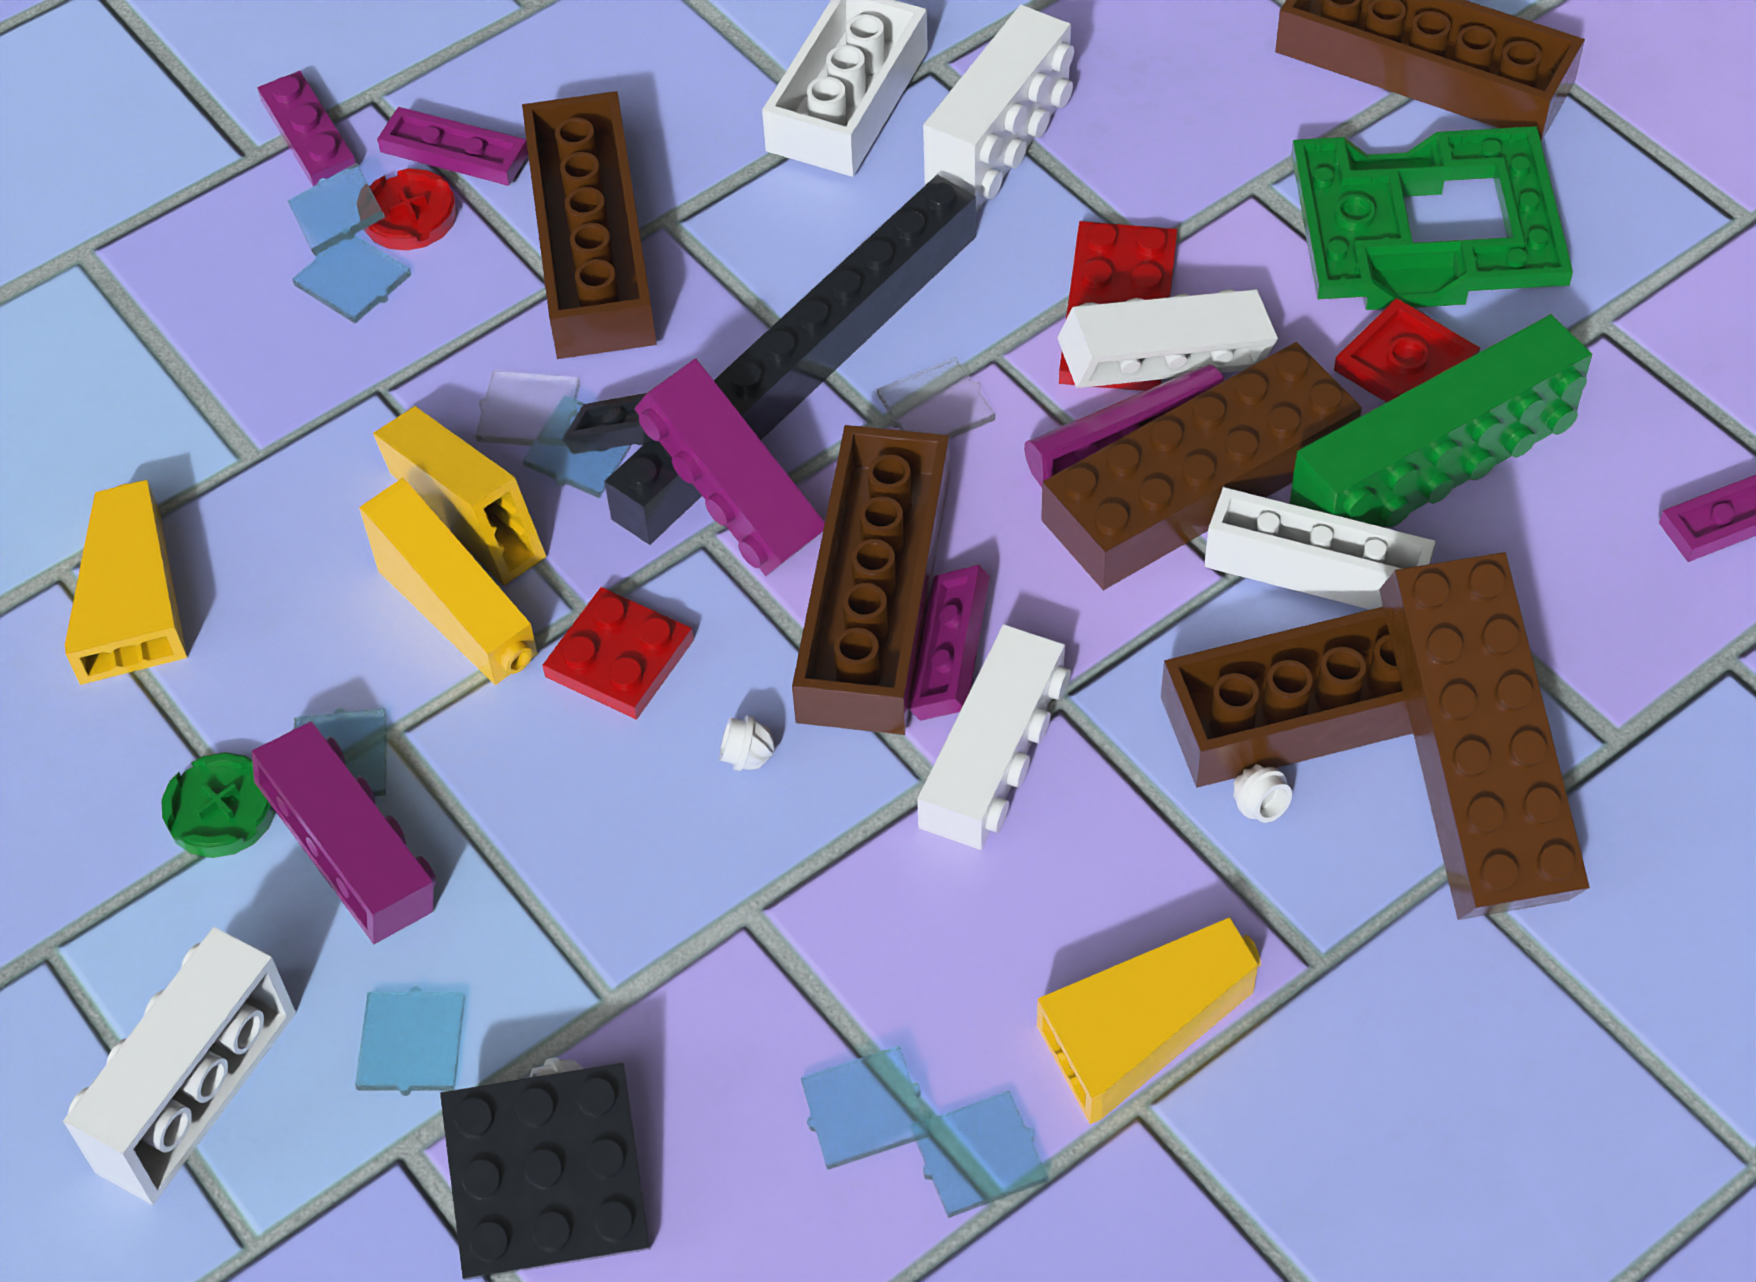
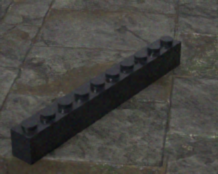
[604,174,976,545]

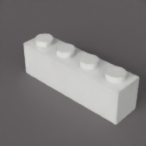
[1057,289,1278,388]
[1204,487,1436,610]
[917,624,1071,850]

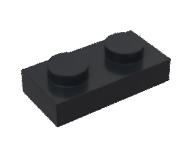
[562,393,653,454]

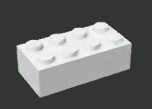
[762,0,928,177]
[923,4,1074,213]
[63,927,296,1205]

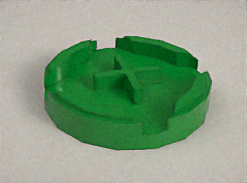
[161,752,276,858]

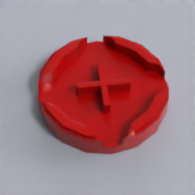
[359,168,457,251]

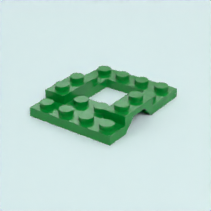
[1291,126,1573,310]

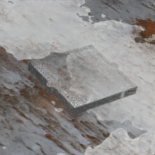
[877,357,995,439]
[475,371,580,449]

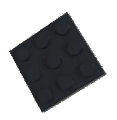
[440,1063,651,1281]

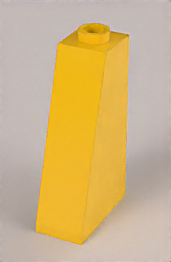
[373,406,546,586]
[359,477,538,685]
[64,480,187,685]
[1037,917,1261,1124]

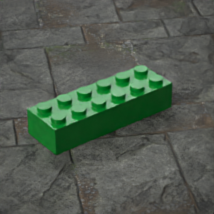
[1289,314,1592,528]

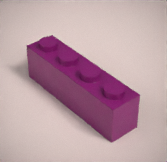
[634,358,825,577]
[252,721,437,945]

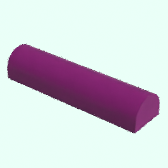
[1024,364,1224,488]

